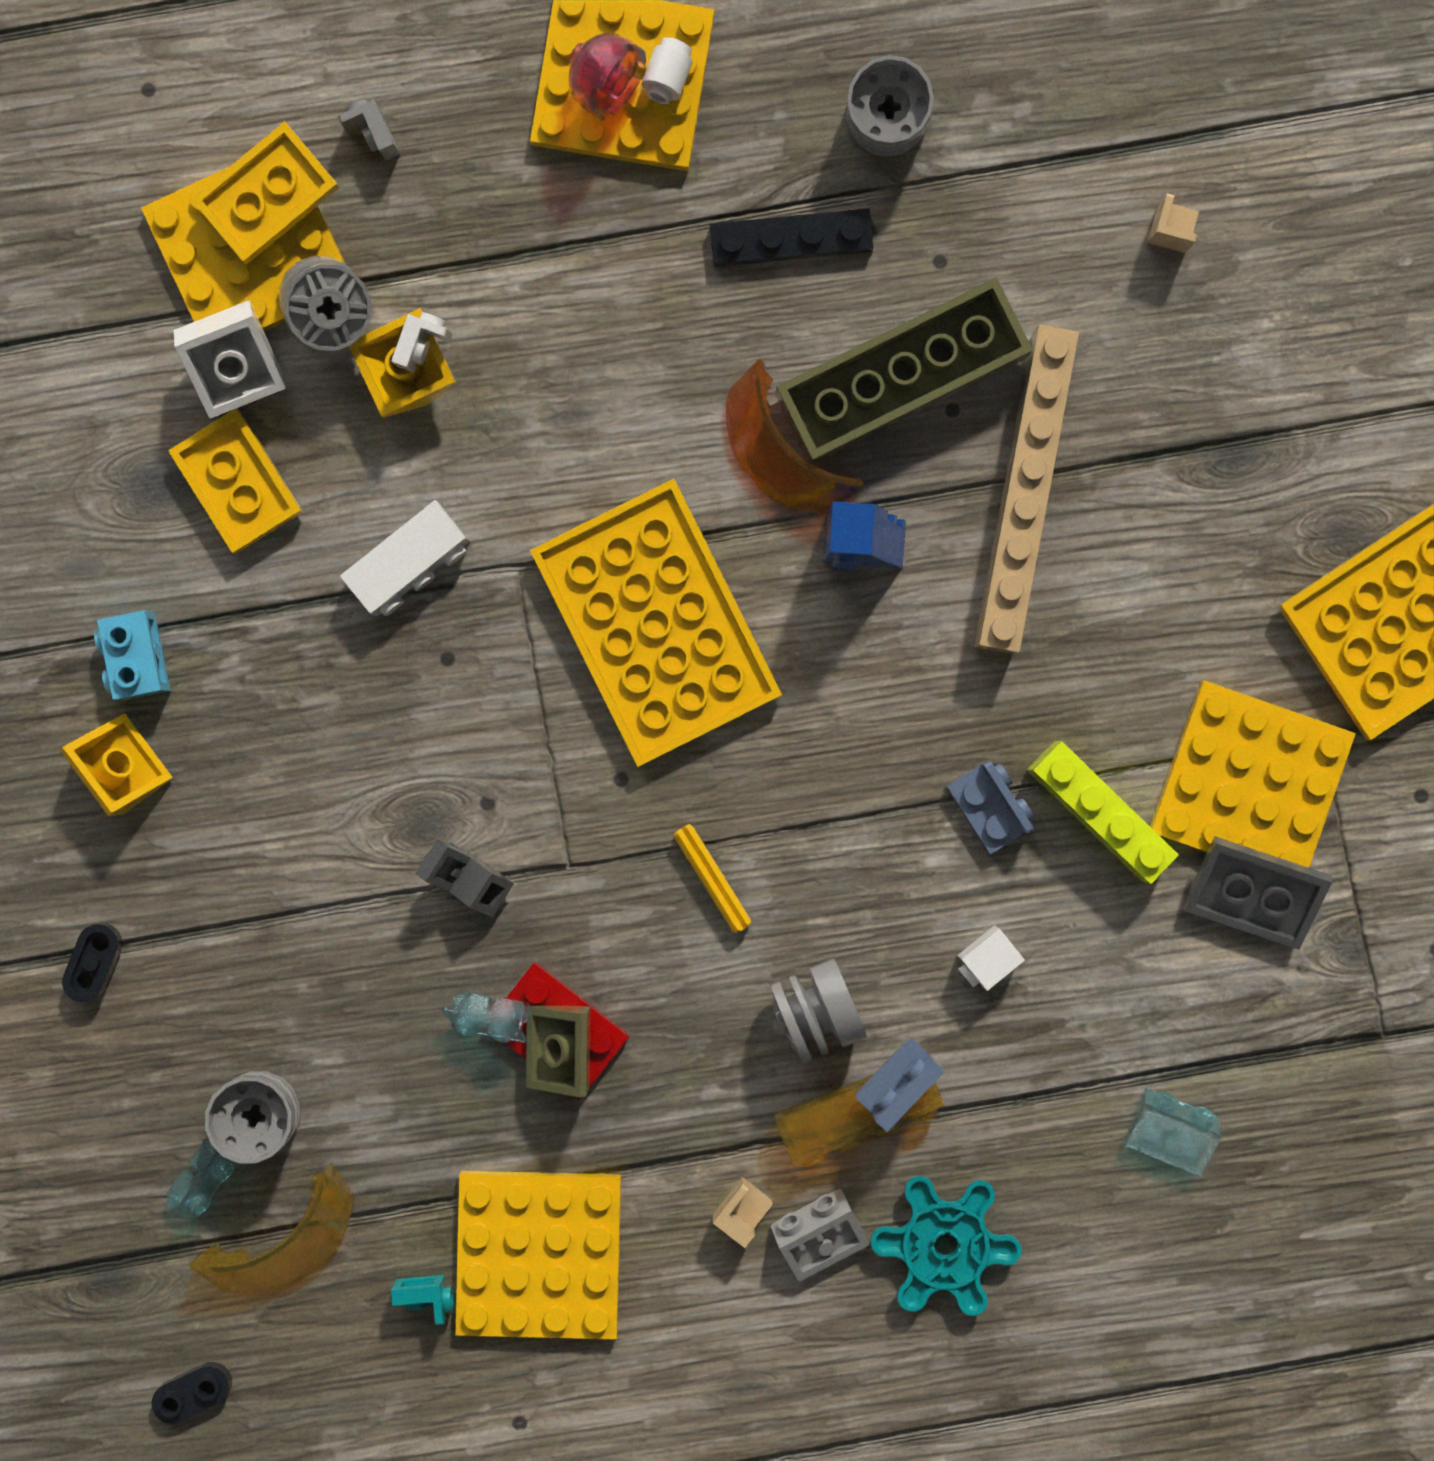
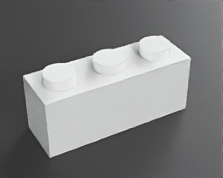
[340,500,470,616]

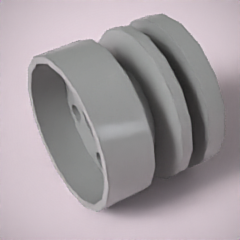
[846,55,934,157]
[279,256,371,351]
[770,958,867,1064]
[205,1071,301,1164]

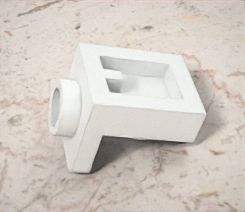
[391,312,453,373]

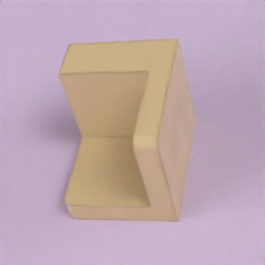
[1147,193,1199,253]
[713,1177,772,1248]

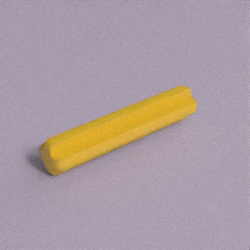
[674,824,751,933]

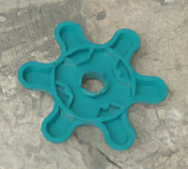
[870,1175,1022,1316]

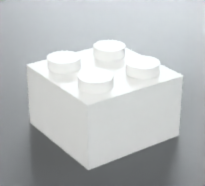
[173,300,286,418]

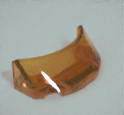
[726,358,864,515]

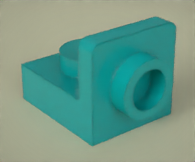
[391,1275,454,1326]

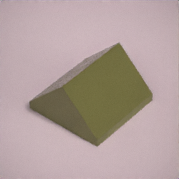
[526,1006,591,1097]

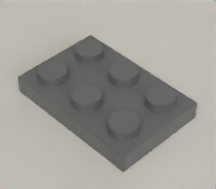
[1184,836,1332,950]

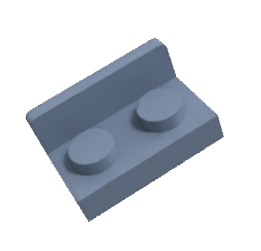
[945,761,1035,855]
[855,1038,945,1132]

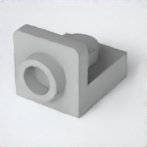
[338,99,400,161]

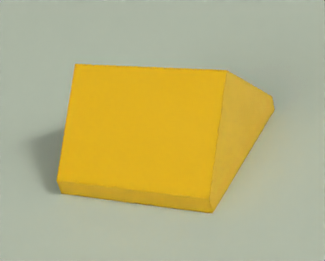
[349,308,456,418]
[60,713,173,816]

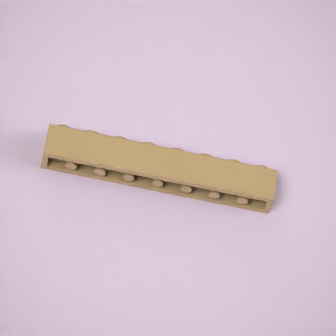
[974,324,1079,654]

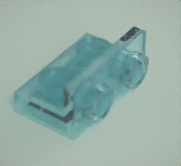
[1125,1088,1221,1176]

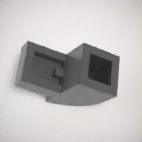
[415,839,514,917]

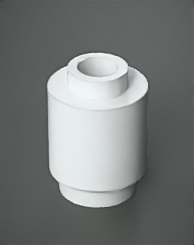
[641,38,693,104]

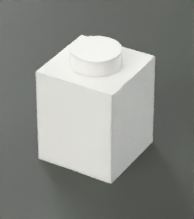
[957,925,1025,991]

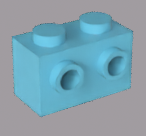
[94,610,171,701]

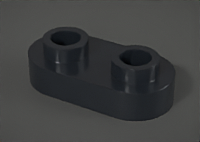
[62,923,122,1002]
[152,1362,232,1424]

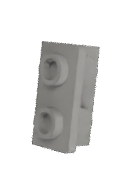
[771,1189,870,1282]

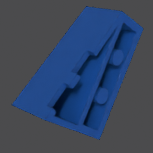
[823,501,906,572]

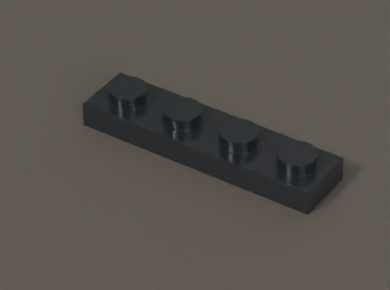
[710,208,874,267]

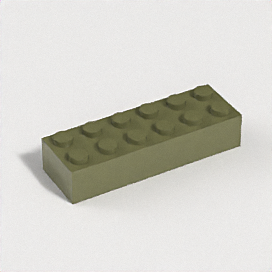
[775,277,1033,465]

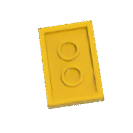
[191,121,340,265]
[168,408,303,555]

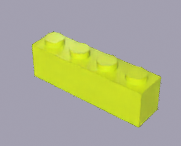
[1027,741,1179,884]

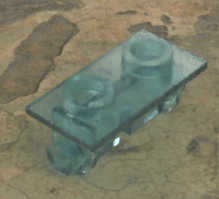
[441,991,530,1043]
[165,1139,236,1219]

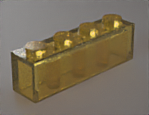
[774,1074,945,1168]

